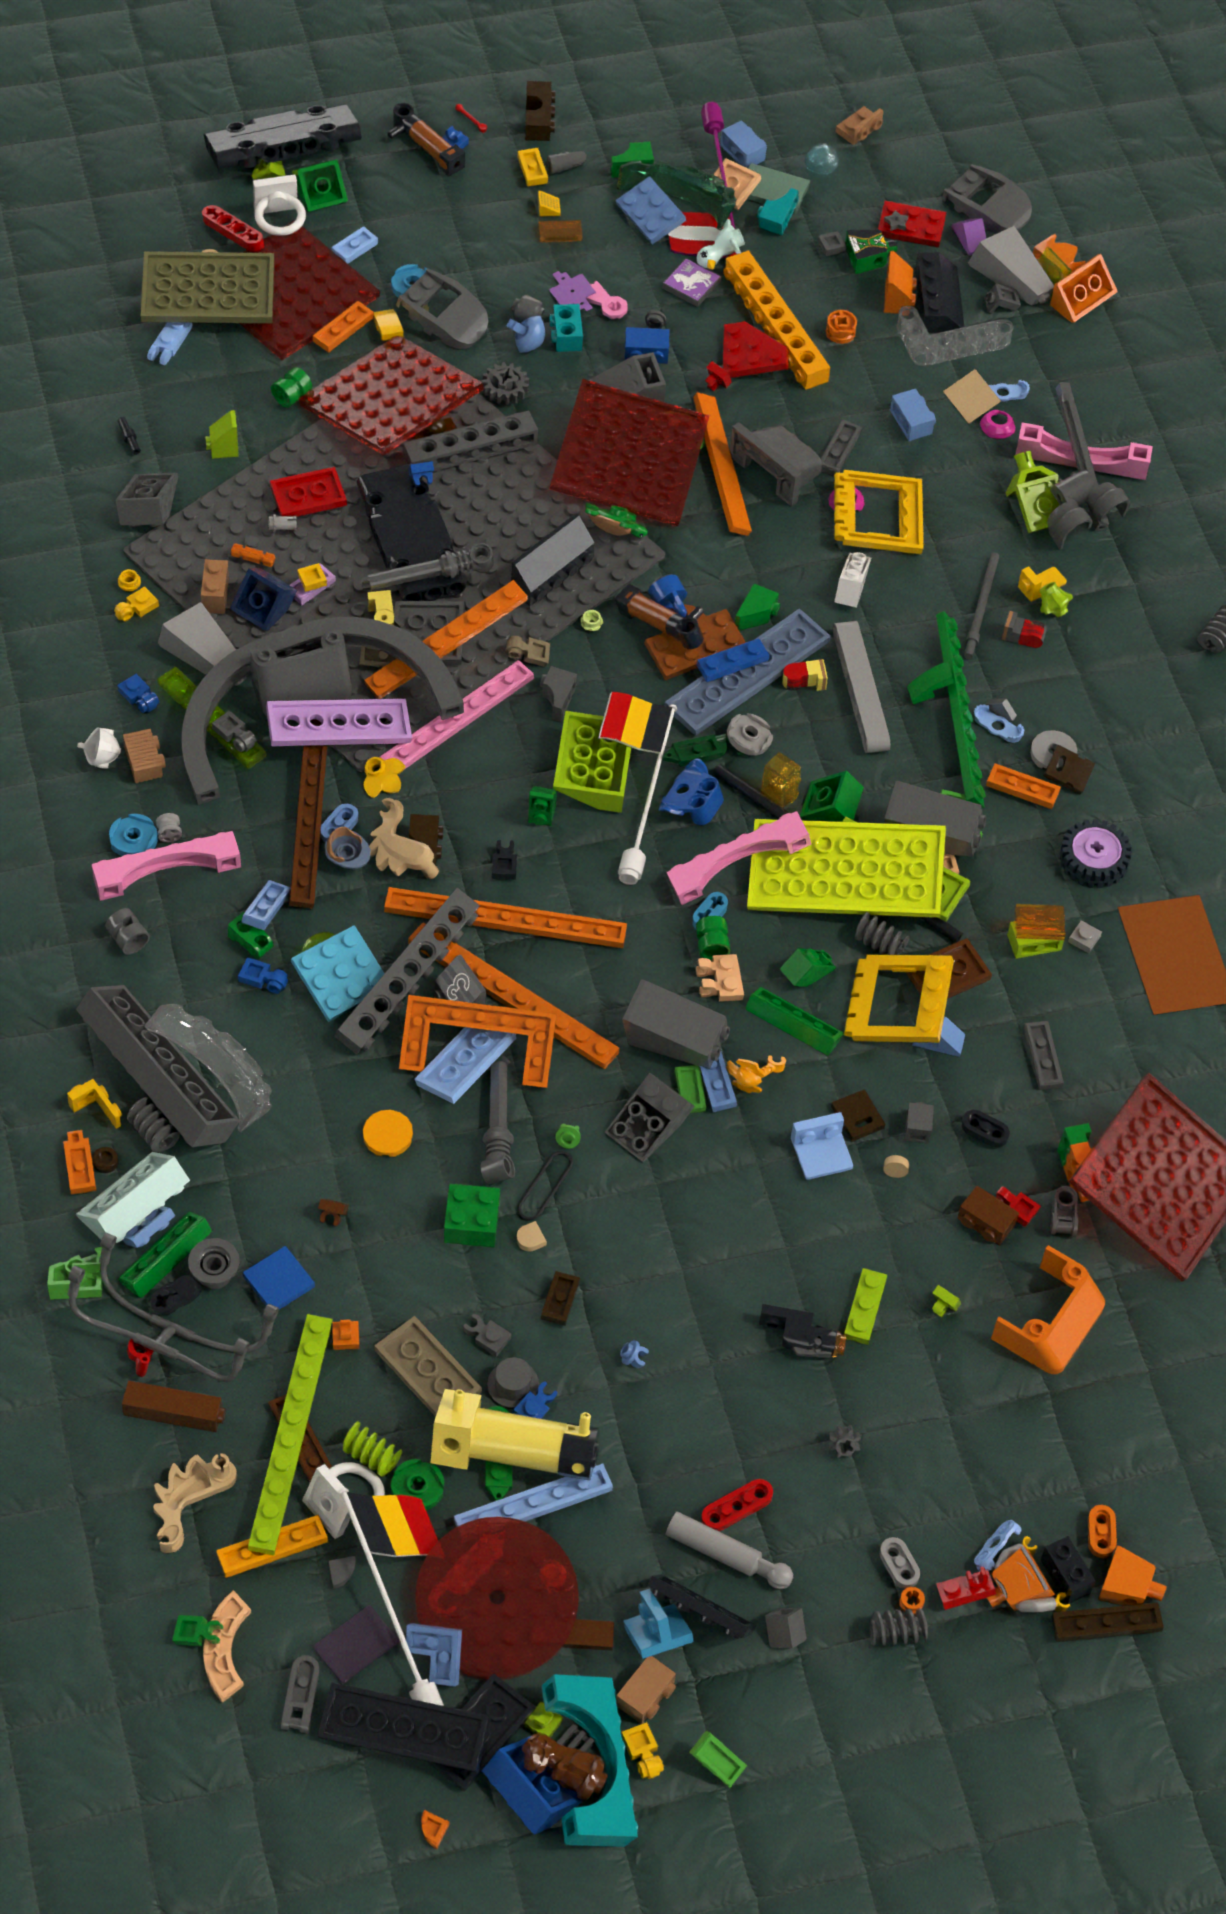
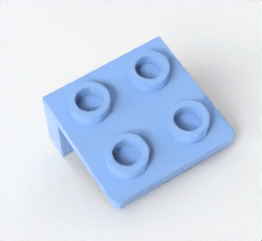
[791,1112,853,1180]

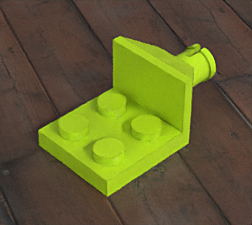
[1005,451,1060,533]

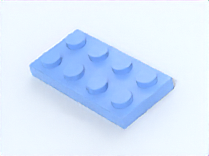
[415,1027,516,1104]

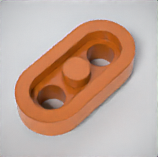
[1088,1505,1117,1558]

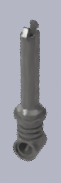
[361,542,494,590]
[481,1056,515,1185]

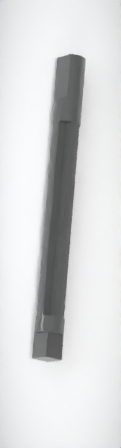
[1056,382,1109,531]

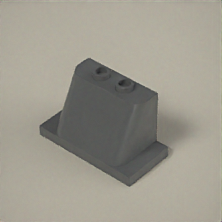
[730,422,822,507]

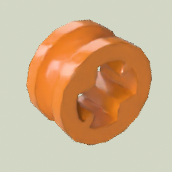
[899,1587,925,1614]

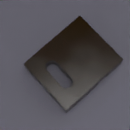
[1043,745,1095,795]
[831,1089,886,1142]

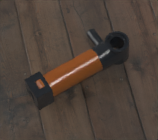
[387,103,465,177]
[614,584,704,649]

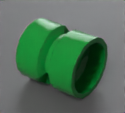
[271,367,312,408]
[696,916,731,961]

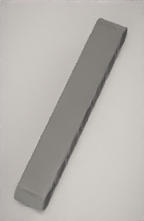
[833,621,890,753]

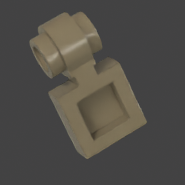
[505,636,550,667]

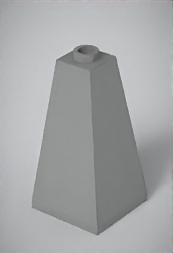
[968,226,1054,306]
[158,602,247,686]

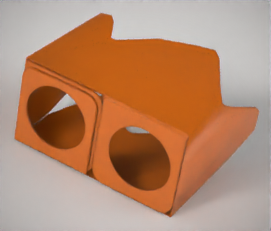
[1033,234,1086,282]

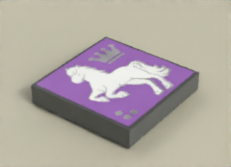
[662,258,721,307]

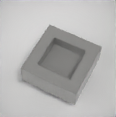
[1068,921,1102,953]

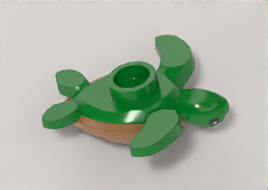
[585,503,648,538]

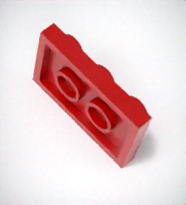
[878,201,947,248]
[270,467,347,517]

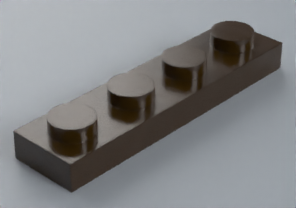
[1051,1603,1164,1642]

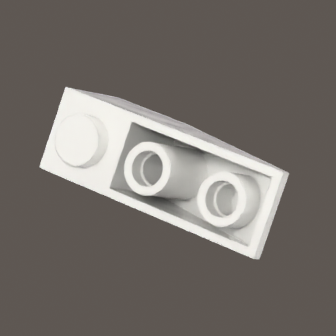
[835,552,871,607]

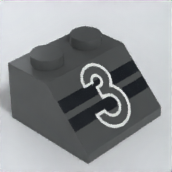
[433,954,486,1029]

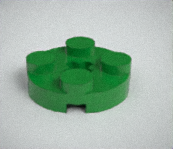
[391,1459,444,1511]

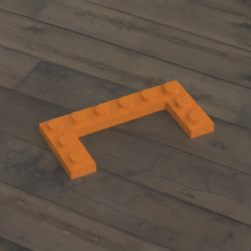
[399,995,557,1088]

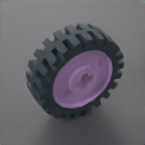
[1059,819,1132,888]

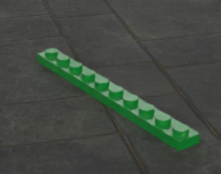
[936,611,985,809]

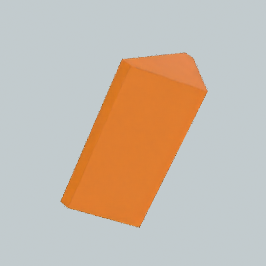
[1050,254,1118,323]

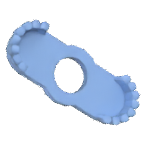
[985,380,1030,402]
[974,704,1024,743]
[974,1520,1022,1572]

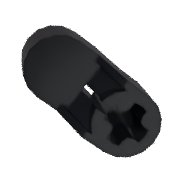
[151,1275,201,1315]

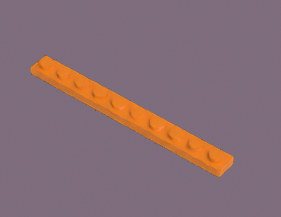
[384,887,627,948]
[408,922,620,1070]

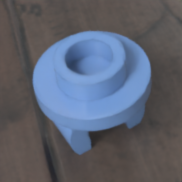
[620,1340,649,1368]

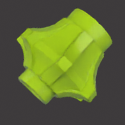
[1039,582,1073,617]

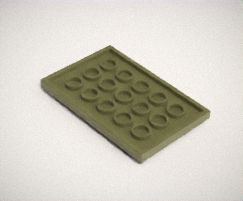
[141,252,274,323]

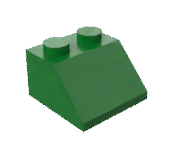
[292,159,348,212]
[800,770,864,822]

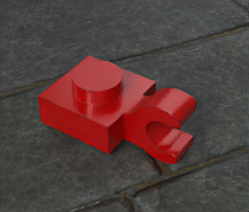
[996,1186,1041,1227]

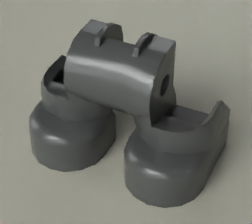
[1047,470,1130,550]

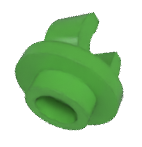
[556,1123,581,1149]

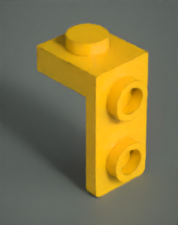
[1018,566,1067,602]
[67,1079,122,1129]

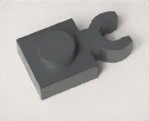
[463,1314,512,1357]

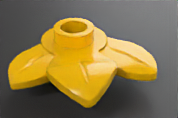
[364,757,406,798]

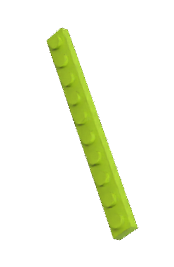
[248,1314,333,1556]

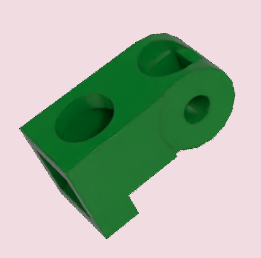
[228,912,274,959]

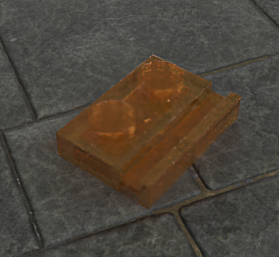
[1014,904,1066,940]

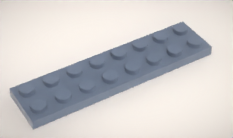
[664,608,831,736]

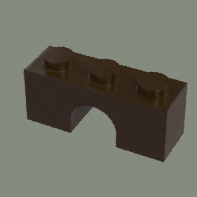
[525,81,555,141]

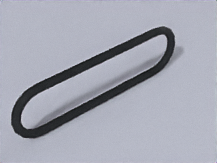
[517,1151,573,1221]

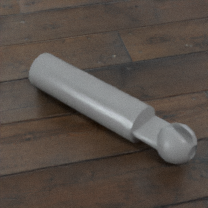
[666,1512,793,1589]

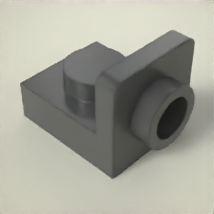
[984,284,1021,313]

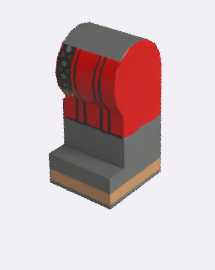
[1001,611,1047,648]

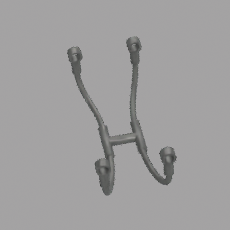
[67,1233,279,1382]

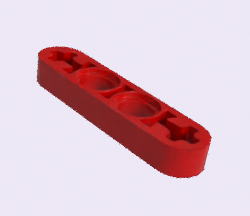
[202,205,264,252]

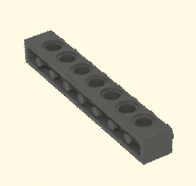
[334,888,480,1055]

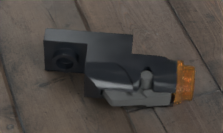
[759,1304,847,1358]

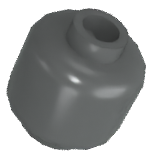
[511,295,545,323]

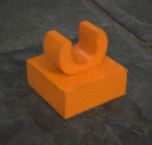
[332,1319,359,1350]

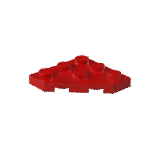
[723,321,789,378]

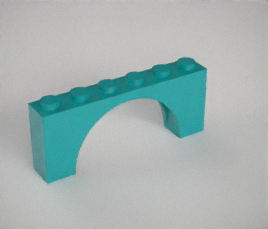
[542,1674,638,1847]

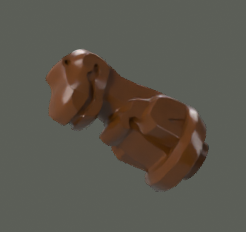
[522,1732,608,1802]

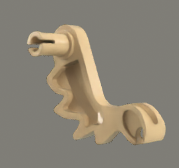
[369,798,439,879]
[153,1453,237,1553]

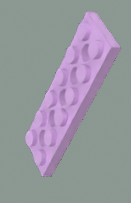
[266,699,412,746]

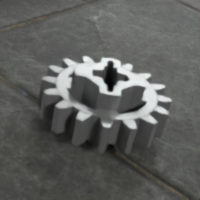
[482,362,529,405]

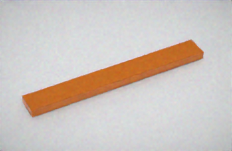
[693,392,752,536]

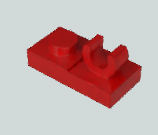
[936,1567,996,1610]

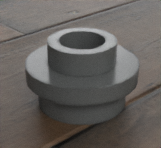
[645,310,667,329]

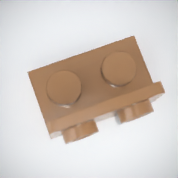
[836,106,883,145]

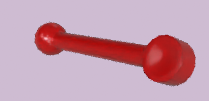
[455,104,487,133]

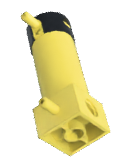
[431,1389,600,1481]

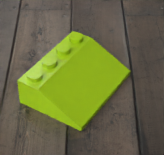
[553,711,631,813]

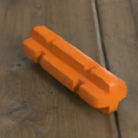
[231,543,275,567]

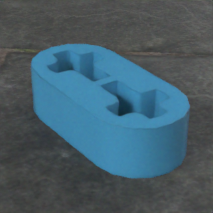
[693,892,728,930]

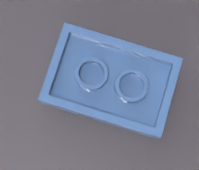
[616,176,686,245]

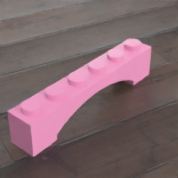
[1015,423,1153,480]
[667,811,811,905]
[92,831,241,901]

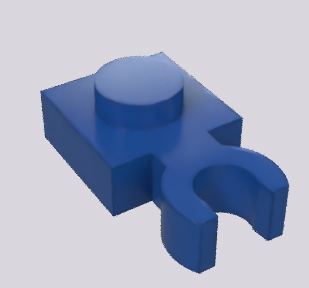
[512,1382,558,1419]

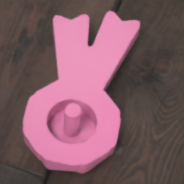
[586,281,628,319]

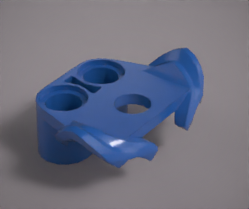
[658,758,724,825]

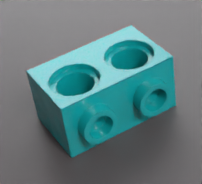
[549,304,583,352]

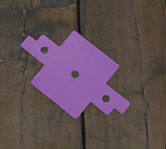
[549,271,596,311]

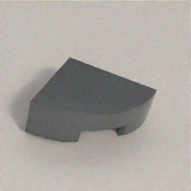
[985,698,1017,721]
[329,1556,356,1589]

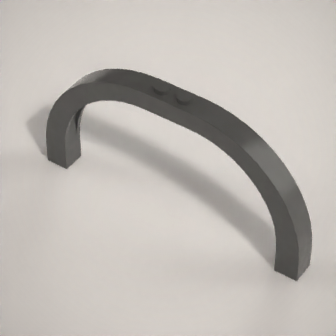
[182,617,464,805]

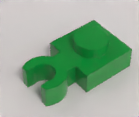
[172,1615,224,1646]

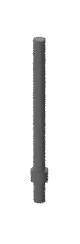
[964,552,999,659]

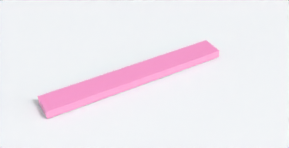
[380,660,534,769]

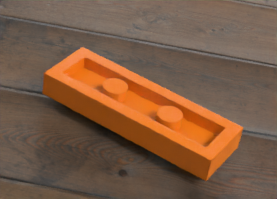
[313,301,374,353]
[986,763,1061,809]

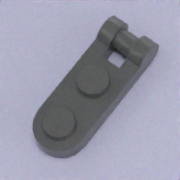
[281,1655,319,1734]

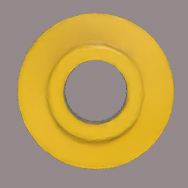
[118,570,141,591]

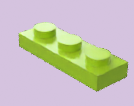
[843,1268,887,1345]

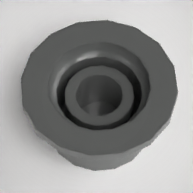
[188,1238,240,1289]
[487,1357,539,1410]

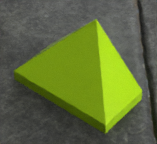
[252,158,285,179]

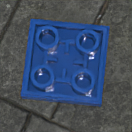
[243,1246,315,1309]

